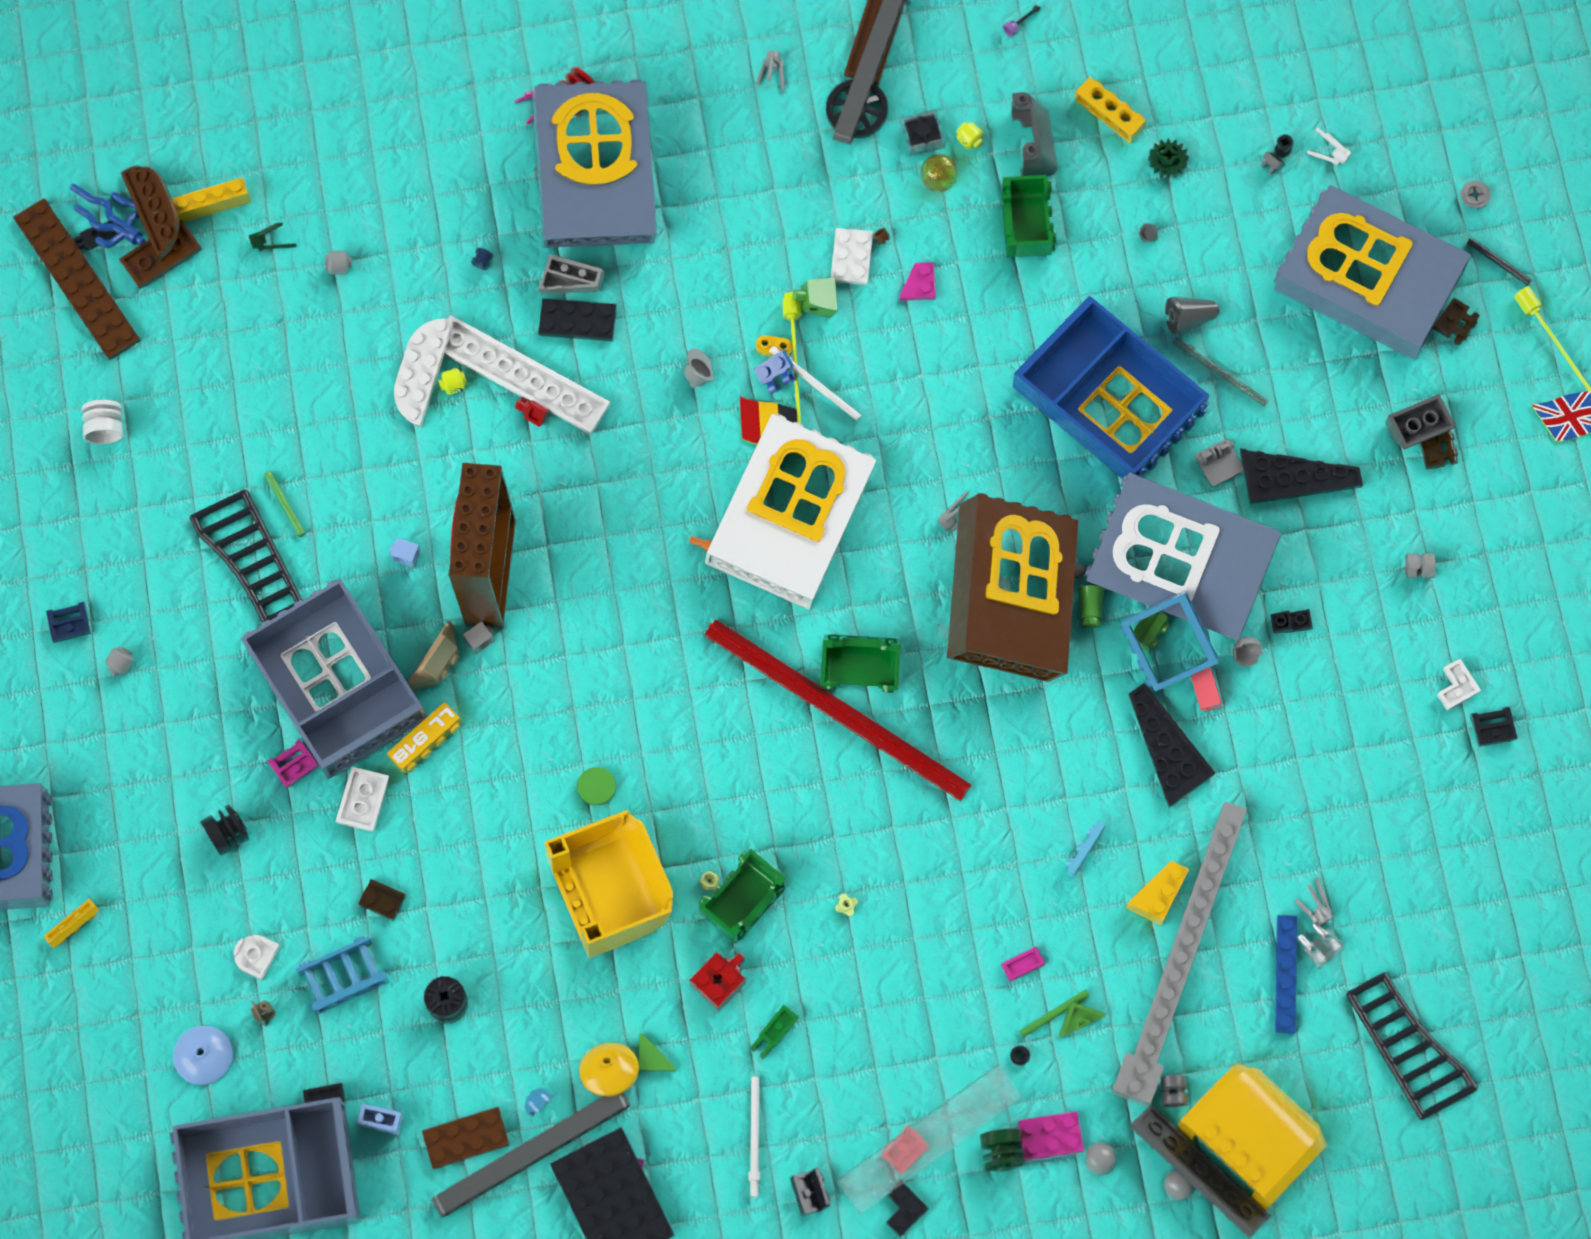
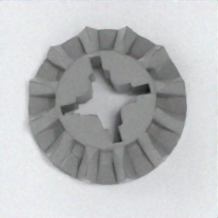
[1460,181,1491,209]

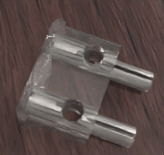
[1297,922,1345,969]

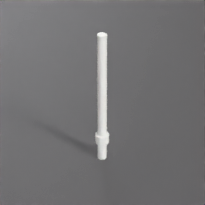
[769,346,862,421]
[748,1077,760,1197]

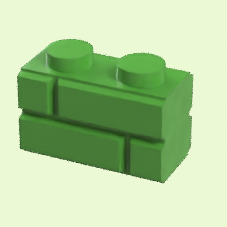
[1129,606,1170,653]

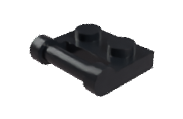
[1470,707,1518,747]

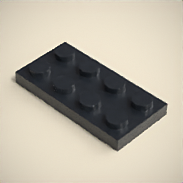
[538,299,617,341]

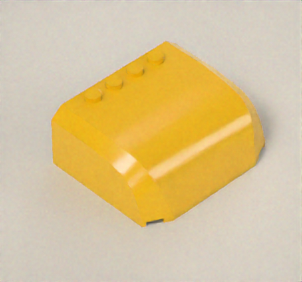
[544,810,673,958]
[1177,1063,1327,1211]

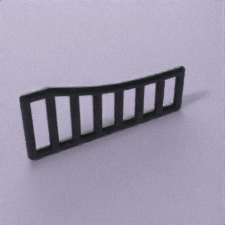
[189,489,302,623]
[1346,972,1478,1120]

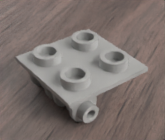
[1194,439,1243,487]

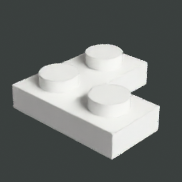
[1437,659,1481,711]

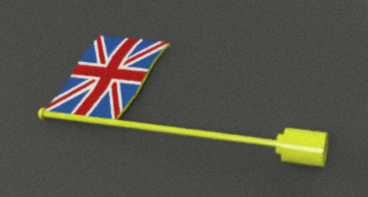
[1514,286,1591,442]

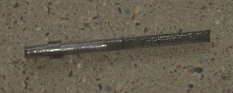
[1172,337,1269,407]

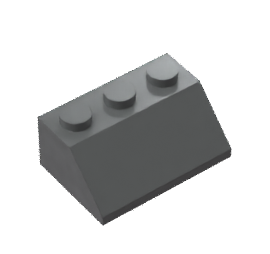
[1385,394,1456,450]

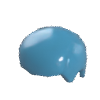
[525,1088,555,1117]

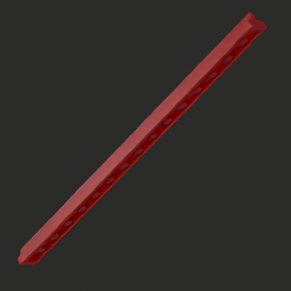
[704,619,971,802]

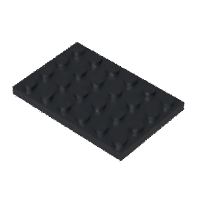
[550,1127,675,1239]

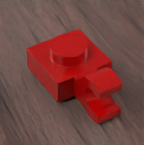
[515,397,549,427]

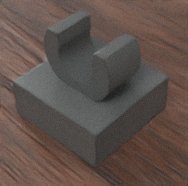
[1261,151,1285,174]

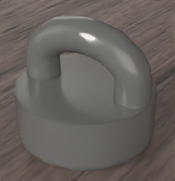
[1139,223,1158,242]

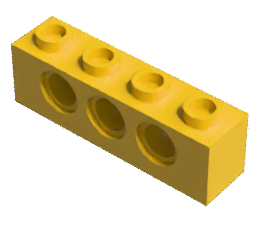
[1074,77,1146,144]

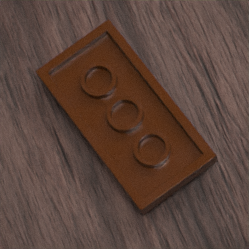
[119,220,202,289]
[422,1107,510,1170]

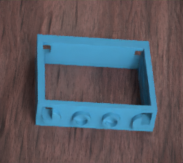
[1120,590,1219,692]

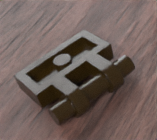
[1433,298,1480,345]
[1420,430,1458,470]

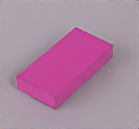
[1001,947,1045,982]

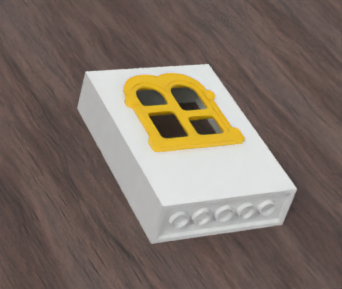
[705,414,876,610]

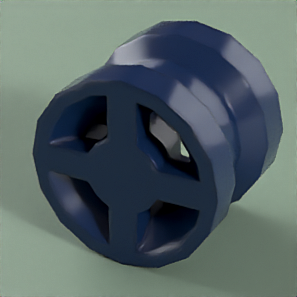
[471,248,493,270]

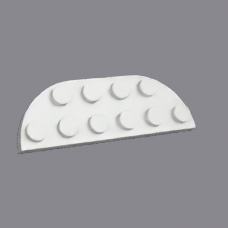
[394,319,454,427]

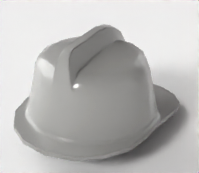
[684,348,714,388]

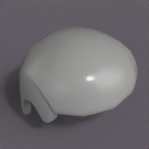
[1233,637,1262,666]
[1085,1142,1116,1175]
[1164,1169,1194,1200]

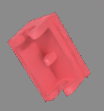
[1191,667,1223,712]

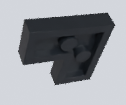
[886,1179,929,1237]

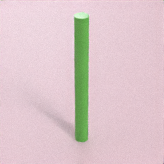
[264,471,306,537]
[1019,989,1090,1038]

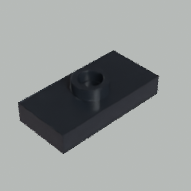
[303,1083,346,1103]

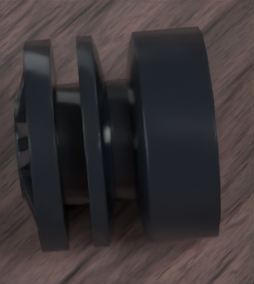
[200,804,250,856]
[424,976,468,1023]

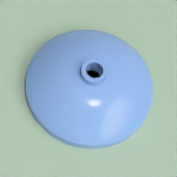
[173,1026,233,1085]

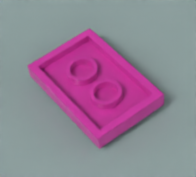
[1018,1111,1084,1161]

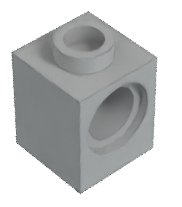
[463,621,495,654]

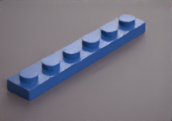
[1275,915,1297,1034]

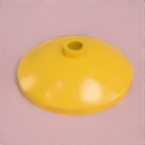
[579,1043,639,1097]

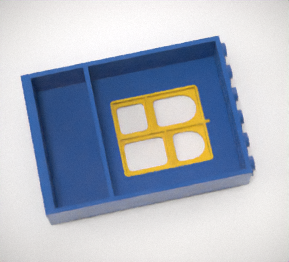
[1013,295,1209,479]

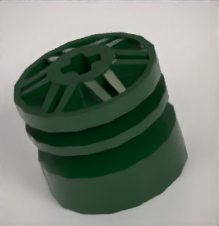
[980,1128,1026,1172]

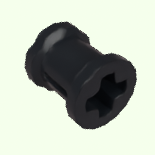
[1275,134,1293,157]

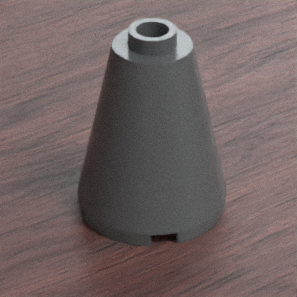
[1165,296,1219,334]

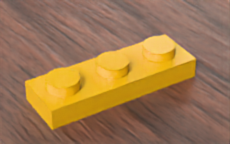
[43,898,100,949]

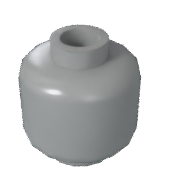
[325,251,352,275]
[105,646,134,676]

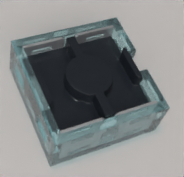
[901,109,946,156]

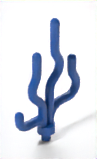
[70,184,146,248]

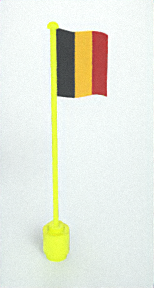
[740,292,802,456]

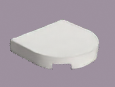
[234,935,280,981]

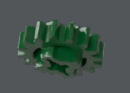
[1148,138,1189,179]

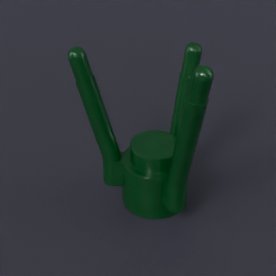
[249,222,297,252]

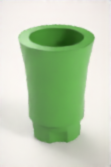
[1078,585,1105,628]

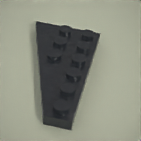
[1239,448,1363,504]
[1129,683,1216,808]

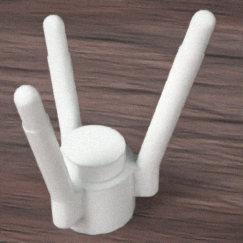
[1307,128,1352,165]

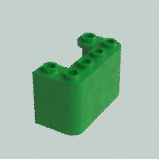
[1002,175,1056,258]
[699,849,787,944]

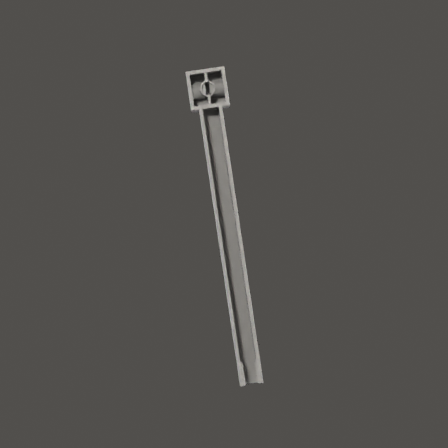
[1111,801,1247,1108]

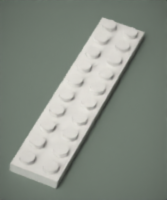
[444,315,611,435]

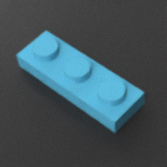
[1066,821,1105,878]

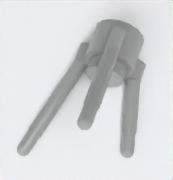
[756,51,785,92]
[938,491,969,532]
[1295,877,1333,925]

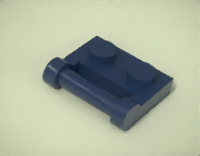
[46,601,91,643]

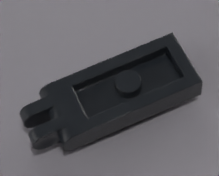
[74,217,120,250]

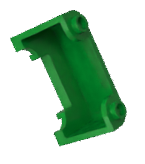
[820,634,901,693]

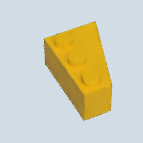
[1126,861,1189,926]

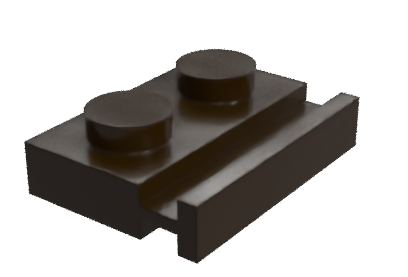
[358,879,406,921]

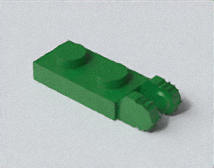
[750,1005,799,1059]

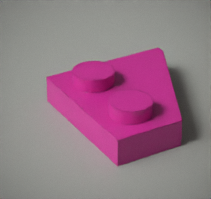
[900,262,936,301]

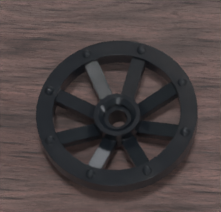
[826,79,888,138]

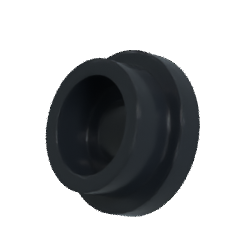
[1010,1045,1030,1066]

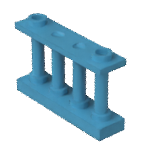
[296,936,389,1015]

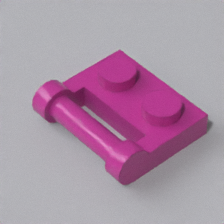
[268,739,319,789]

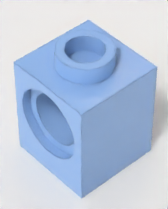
[389,538,421,568]

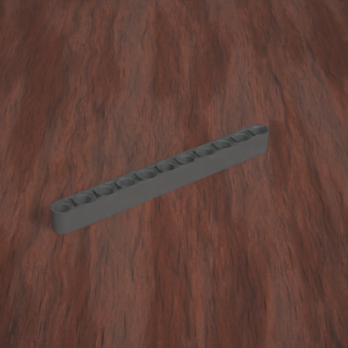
[833,0,905,145]
[431,1093,631,1217]

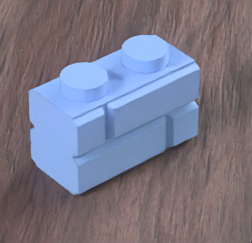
[357,1104,404,1135]

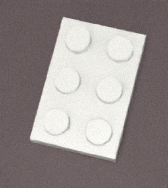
[831,228,873,285]
[336,767,390,832]

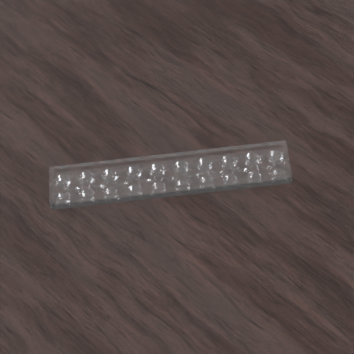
[837,1064,1022,1214]

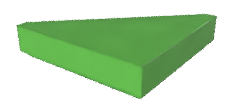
[1059,1001,1106,1037]
[639,1033,676,1072]

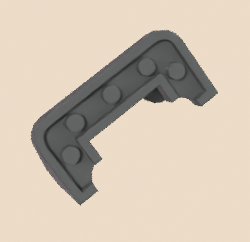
[1011,92,1057,176]

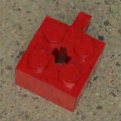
[690,952,746,1011]

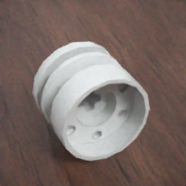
[82,400,123,444]

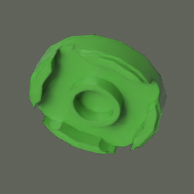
[577,767,616,806]

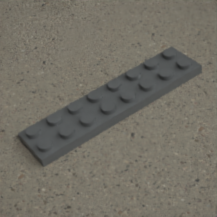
[1130,1105,1271,1238]

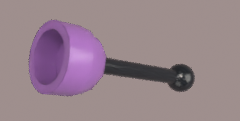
[1003,5,1040,37]

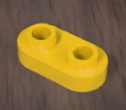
[756,335,793,357]

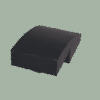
[1270,609,1313,633]

